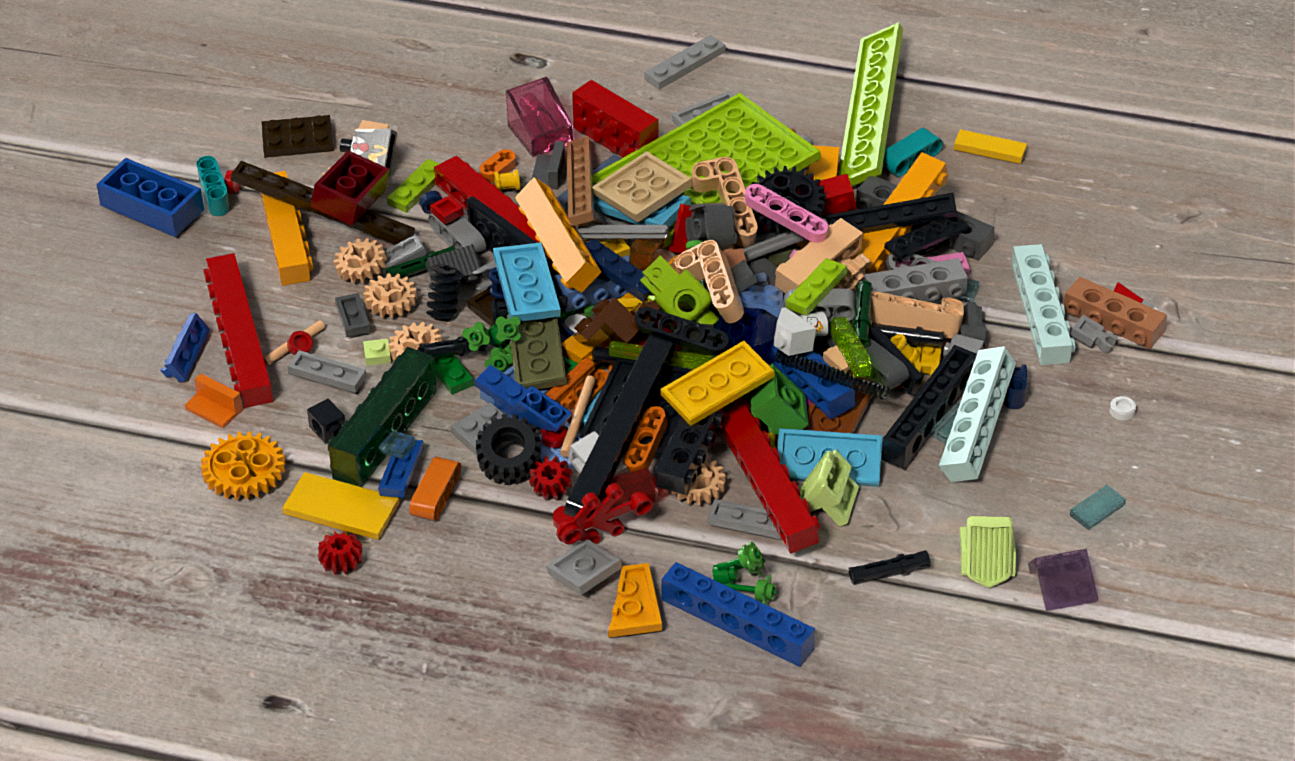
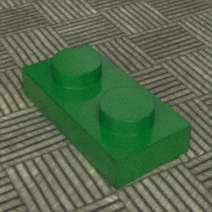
[428,355,474,395]

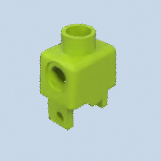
[640,255,720,339]

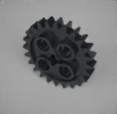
[751,166,826,235]

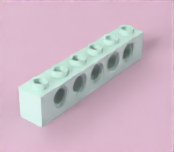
[1011,244,1075,365]
[939,346,1016,482]

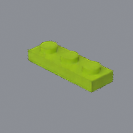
[387,159,440,213]
[785,258,847,316]

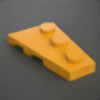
[608,563,662,638]

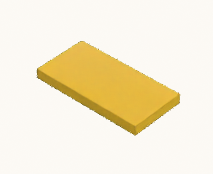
[660,341,775,426]
[282,472,400,540]

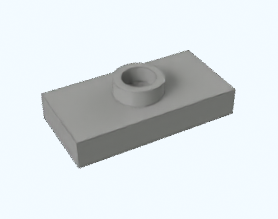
[380,235,427,276]

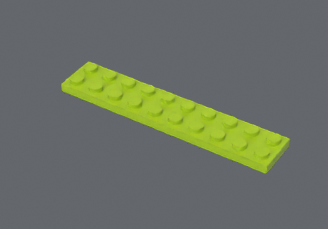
[838,23,903,187]

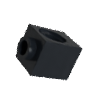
[307,398,347,444]

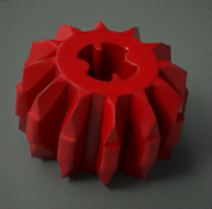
[529,456,573,500]
[318,530,363,575]

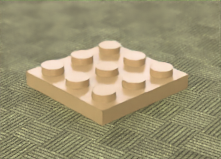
[592,151,693,222]

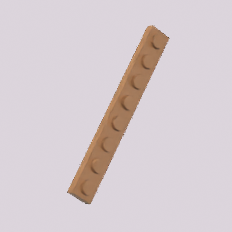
[567,136,594,226]

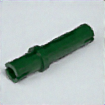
[386,245,456,279]
[852,281,873,348]

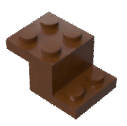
[573,297,660,346]

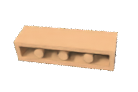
[775,218,863,293]

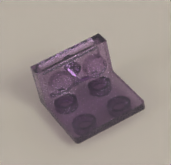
[1028,549,1098,611]

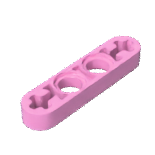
[744,184,828,242]

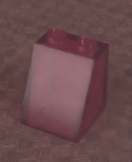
[506,76,573,157]

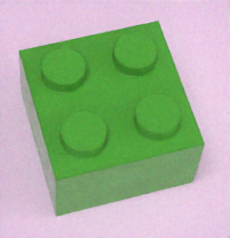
[749,364,809,435]

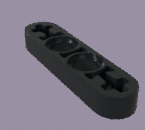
[634,307,729,356]

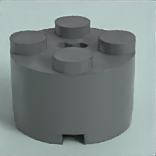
[685,202,737,251]

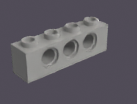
[864,258,968,302]

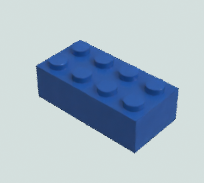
[96,158,204,237]

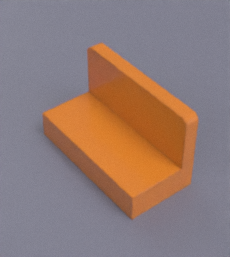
[185,373,243,428]

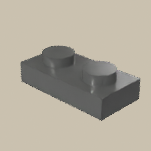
[335,293,370,337]

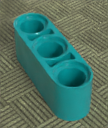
[882,128,943,177]
[196,156,230,216]

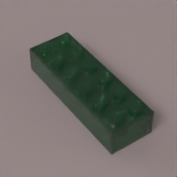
[328,347,437,487]

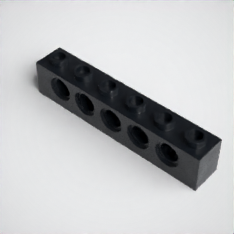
[881,345,977,469]
[654,357,735,495]

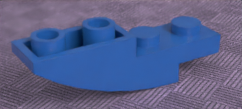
[474,364,572,432]

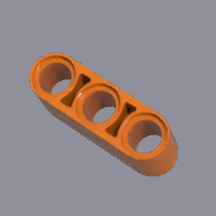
[409,456,461,521]

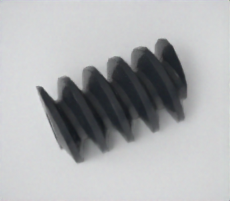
[426,264,462,319]

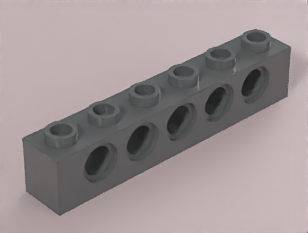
[856,176,995,261]

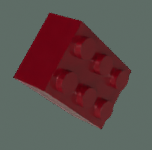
[310,150,390,226]

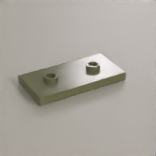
[507,315,567,389]

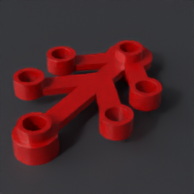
[556,483,653,545]

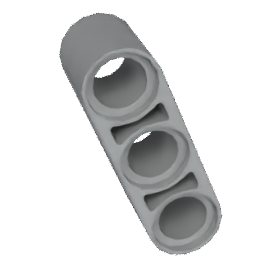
[428,214,486,254]
[784,289,856,322]

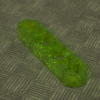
[831,317,871,378]

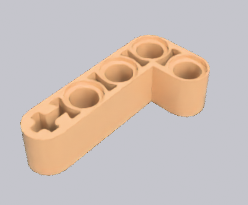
[691,157,758,248]
[675,240,744,323]
[870,291,964,339]

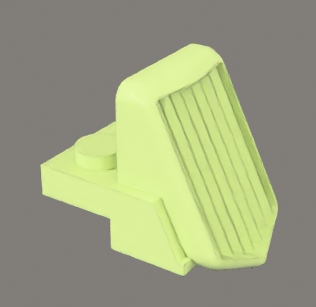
[799,450,859,527]
[959,516,1016,588]

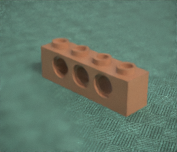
[1064,276,1167,349]

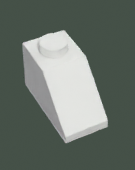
[774,307,816,356]

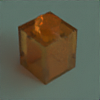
[629,239,665,271]

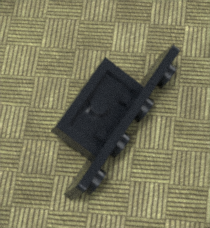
[884,217,969,263]

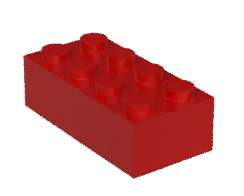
[572,79,659,158]

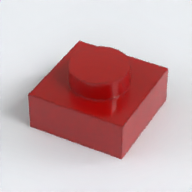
[430,195,464,225]

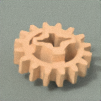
[333,238,387,283]
[833,253,871,291]
[363,273,417,318]
[388,322,443,367]
[671,457,725,505]

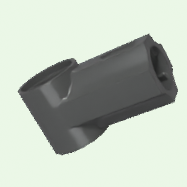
[959,302,986,347]

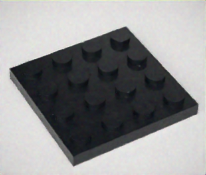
[579,356,694,458]

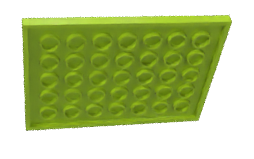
[593,93,821,248]

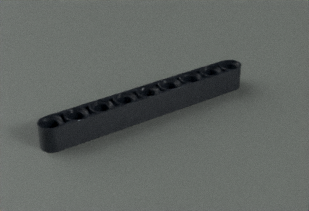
[564,334,675,519]

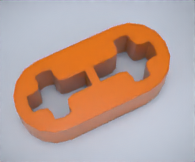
[479,149,516,183]

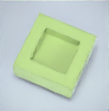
[363,338,391,366]

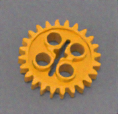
[200,431,286,500]

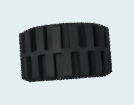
[476,414,541,485]

